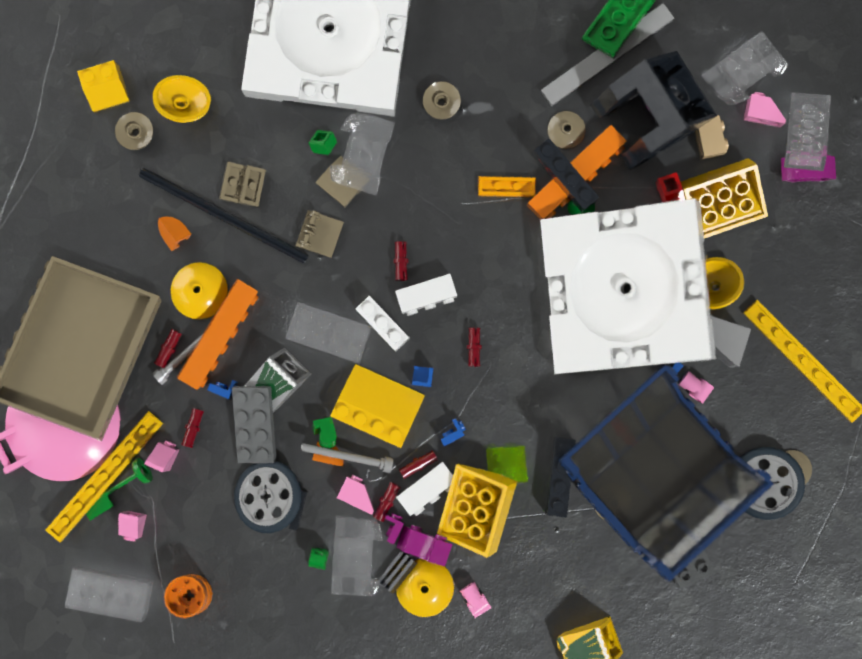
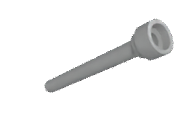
[152,334,203,385]
[301,444,393,473]

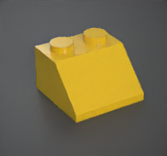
[77,60,129,112]

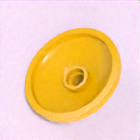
[153,75,211,123]
[705,257,744,309]
[171,262,228,320]
[396,558,454,617]

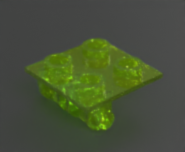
[486,446,528,483]

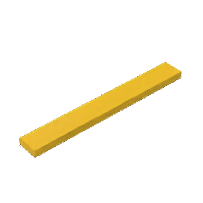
[742,300,862,423]
[45,411,164,542]

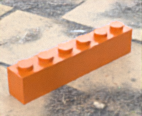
[527,125,627,220]
[177,279,259,390]

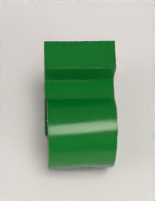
[312,417,336,449]
[308,547,329,570]

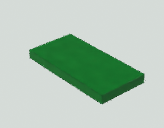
[582,0,656,59]

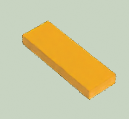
[478,176,536,197]

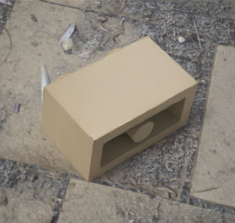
[695,115,729,160]

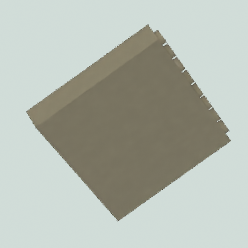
[0,256,162,442]

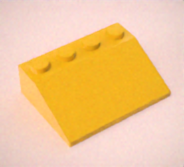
[681,158,768,238]
[331,364,425,448]
[437,464,517,558]

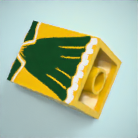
[557,617,623,659]

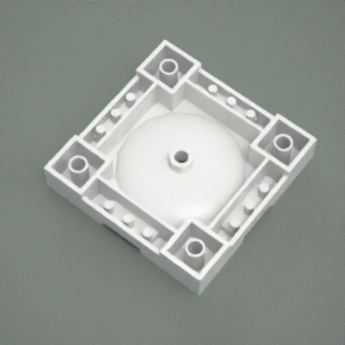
[241,0,411,116]
[540,199,716,374]

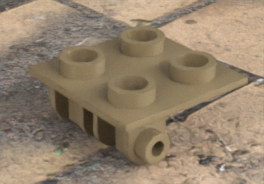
[296,210,344,258]

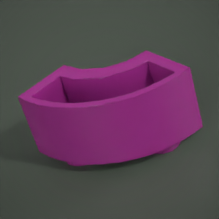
[781,152,836,183]
[396,525,453,567]

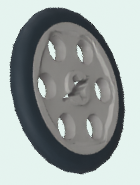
[730,447,805,520]
[234,461,301,533]

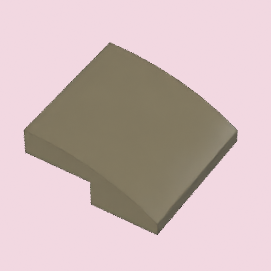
[315,156,370,207]
[219,162,266,207]

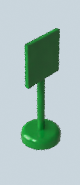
[86,458,153,521]

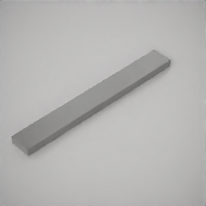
[541,3,674,106]

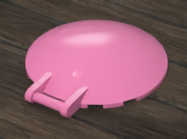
[0,405,121,481]

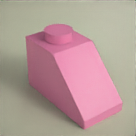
[744,92,786,128]
[145,440,179,472]
[337,475,374,515]
[118,511,147,541]

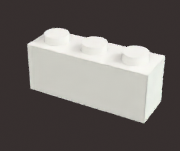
[395,274,457,316]
[356,296,409,352]
[396,462,453,516]

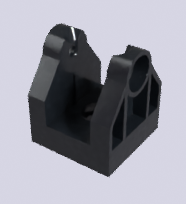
[590,51,717,170]

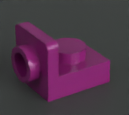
[385,513,405,545]

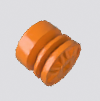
[164,574,213,618]

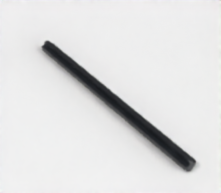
[139,168,308,264]

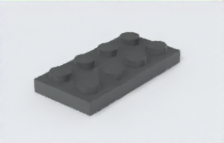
[232,386,277,463]

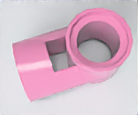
[678,371,714,404]
[460,582,492,618]

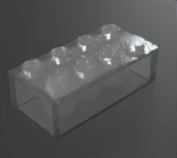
[784,93,831,171]
[285,302,372,364]
[65,566,154,622]

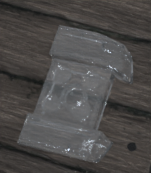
[702,32,789,105]
[330,113,395,196]
[331,517,383,596]

